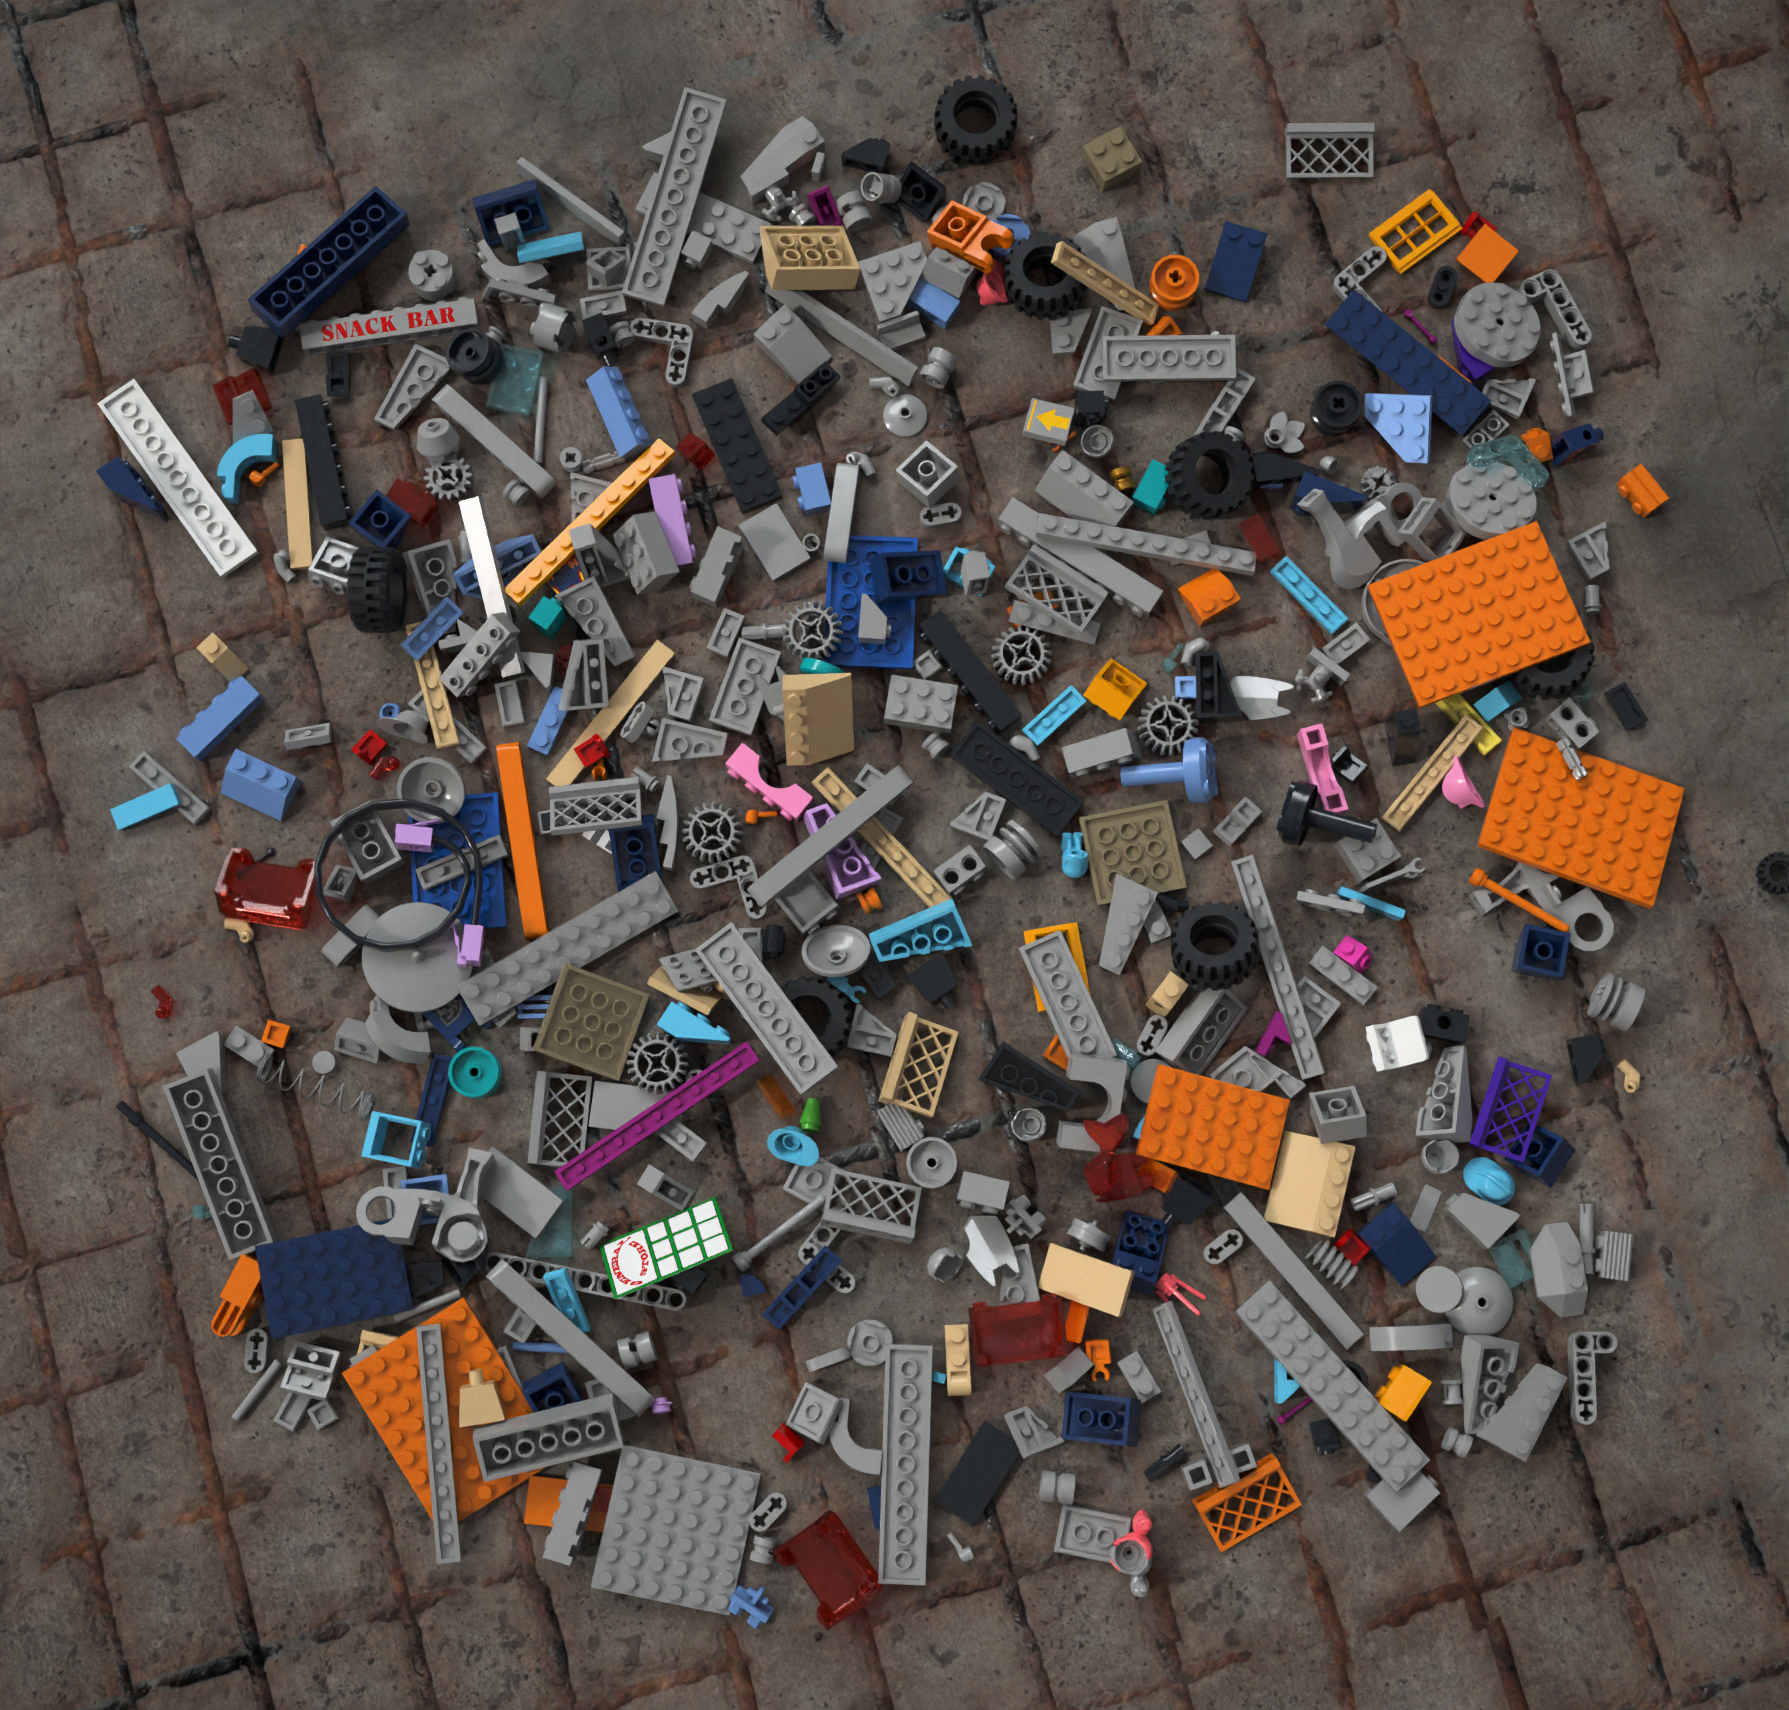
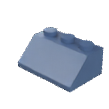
[221,749,302,822]

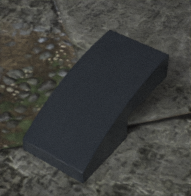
[326,352,351,397]

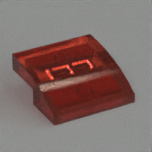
[212,368,273,425]

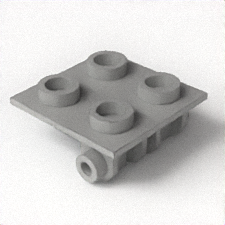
[659,949,717,993]

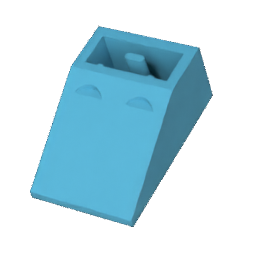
[657,1001,733,1045]

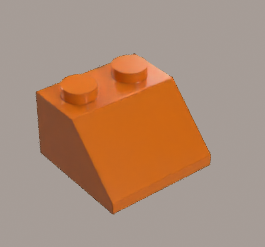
[1177,569,1241,627]

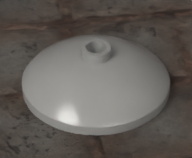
[397,757,465,824]
[802,925,870,977]
[1445,1267,1513,1336]

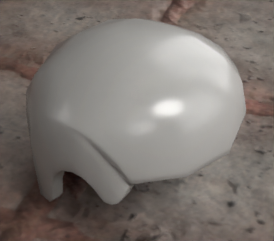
[1081,424,1114,459]
[1011,1107,1047,1143]
[1421,1139,1460,1175]
[927,1247,963,1283]

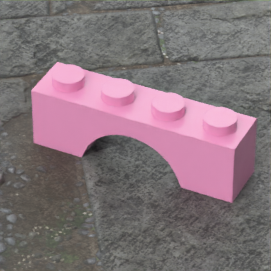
[1297,723,1348,814]
[725,743,814,822]

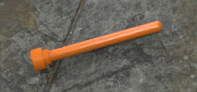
[1468,867,1570,932]

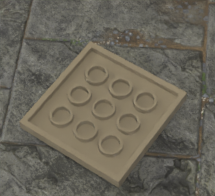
[1079,800,1187,906]
[533,963,650,1081]

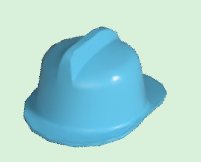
[767,1126,819,1167]
[1463,1157,1515,1206]

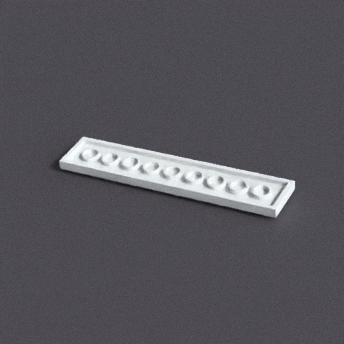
[97,379,259,578]

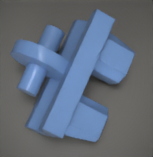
[728,1585,774,1629]

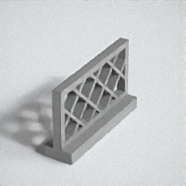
[1284,123,1375,179]
[1005,544,1109,636]
[549,777,642,836]
[527,1071,592,1167]
[820,1168,922,1244]

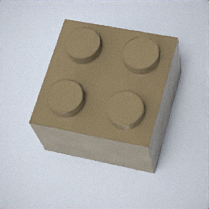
[1081,126,1142,192]

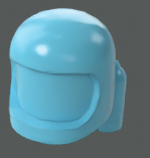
[1061,832,1088,878]

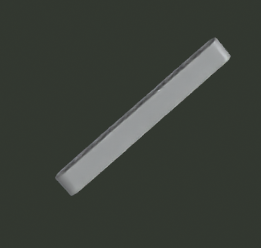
[747,765,914,907]
[485,1252,688,1310]
[486,1259,655,1417]

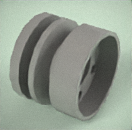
[983,820,1043,881]
[1587,972,1645,1032]

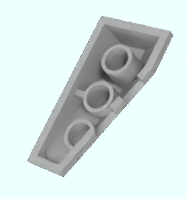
[740,116,825,189]
[1073,217,1135,312]
[402,539,457,635]
[1416,1045,1472,1143]
[1461,1335,1519,1434]

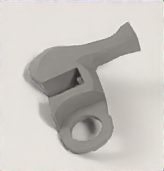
[1297,482,1422,589]
[1469,861,1614,952]
[356,1148,495,1263]

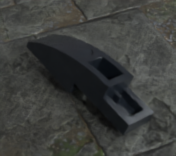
[761,361,841,436]

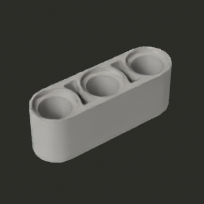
[321,905,381,968]

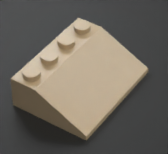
[759,226,860,291]
[782,673,854,766]
[1264,1131,1355,1238]

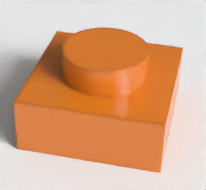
[261,1020,292,1049]

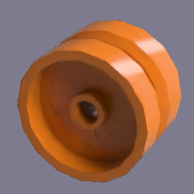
[1149,255,1199,311]

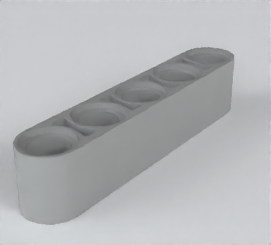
[824,463,860,563]

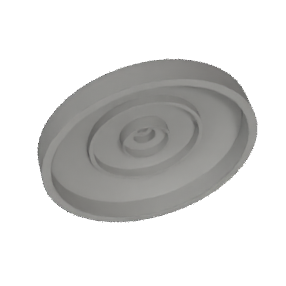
[362,902,473,1013]

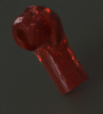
[368,756,400,781]
[151,985,173,1019]

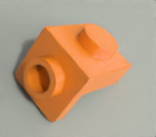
[1521,428,1553,465]

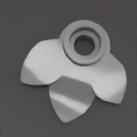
[1264,411,1305,453]

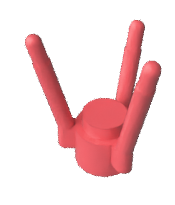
[1155,1272,1206,1319]

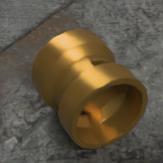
[1110,466,1136,494]

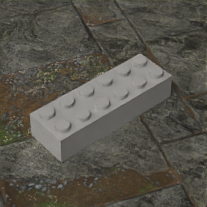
[473,1393,624,1482]

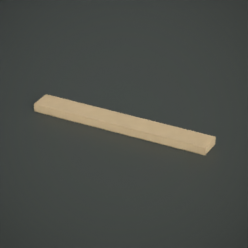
[546,640,675,786]
[811,767,952,908]

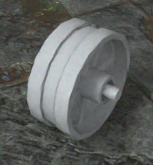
[1066,1218,1111,1253]

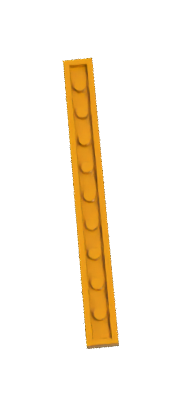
[505,438,676,607]

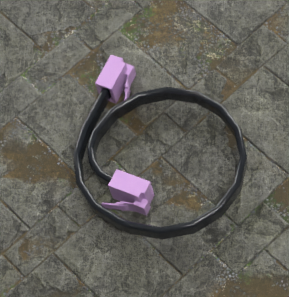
[314,799,485,968]

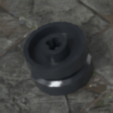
[446,328,504,385]
[1310,380,1363,437]

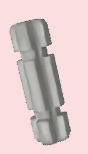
[582,451,626,474]
[1557,738,1588,780]

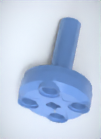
[1120,737,1218,803]

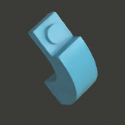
[217,434,278,504]

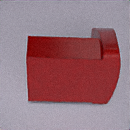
[1461,211,1497,239]
[351,729,388,766]
[573,733,610,769]
[1331,1228,1370,1266]
[772,1422,805,1464]

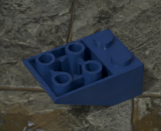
[96,456,168,522]
[1110,1210,1169,1295]

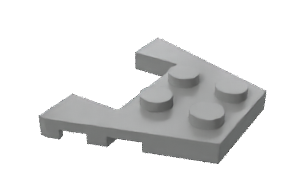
[1209,1046,1306,1099]

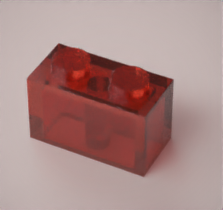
[386,478,438,528]

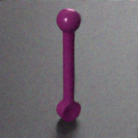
[1404,309,1438,345]
[1277,1396,1313,1424]

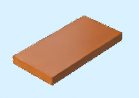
[524,1475,613,1532]

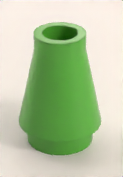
[799,1098,822,1133]

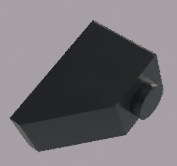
[841,138,890,174]
[1566,1034,1604,1086]

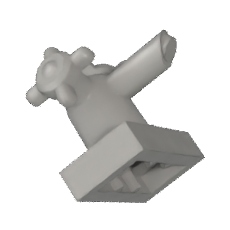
[747,168,799,221]
[1295,647,1350,702]

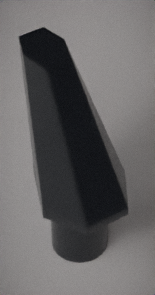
[1156,893,1189,914]

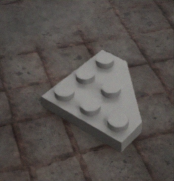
[858,241,927,324]

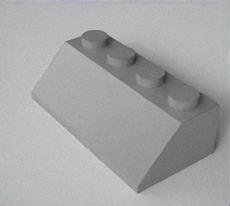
[1034,450,1134,527]
[1155,987,1248,1075]

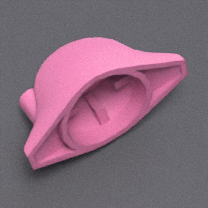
[1442,755,1485,809]

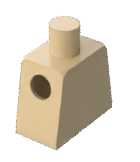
[1145,970,1189,1017]
[459,1369,506,1428]

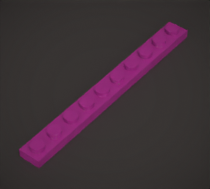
[554,1041,760,1191]

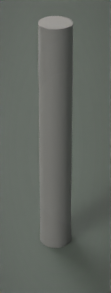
[393,1288,462,1323]
[232,1359,283,1422]

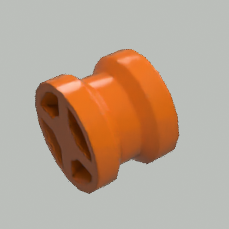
[857,887,882,915]

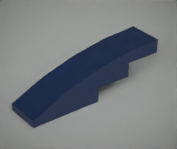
[762,1245,842,1330]

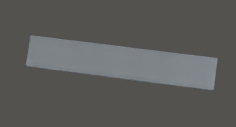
[516,157,624,247]

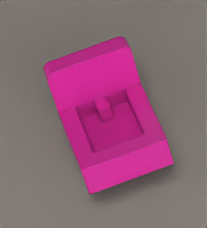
[1333,935,1373,974]

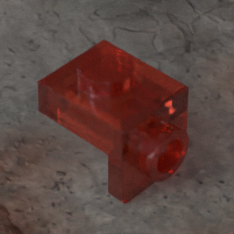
[675,432,715,471]

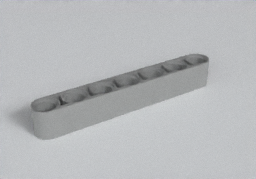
[432,384,557,499]

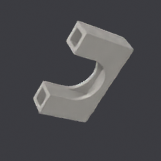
[1056,1053,1130,1154]

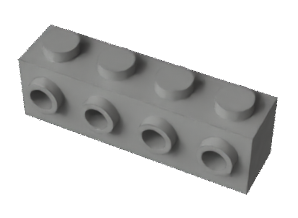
[439,612,520,697]

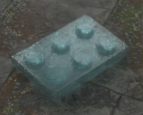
[486,344,545,416]

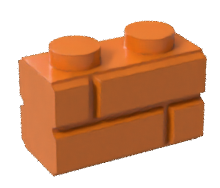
[1616,464,1669,518]

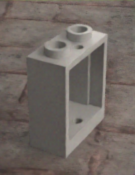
[1398,497,1467,563]

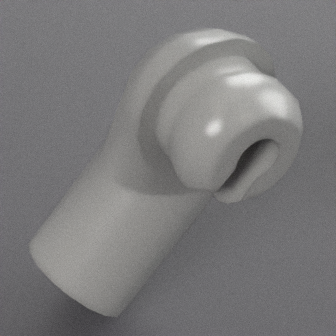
[846,452,876,478]
[273,550,297,584]
[1181,638,1210,666]

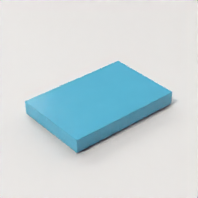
[517,231,584,263]

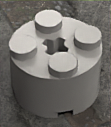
[408,250,457,301]
[530,302,577,354]

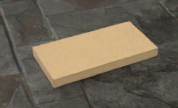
[1037,1243,1135,1317]

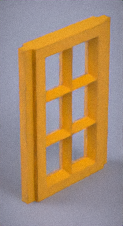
[1368,189,1462,274]
[1023,922,1091,1012]

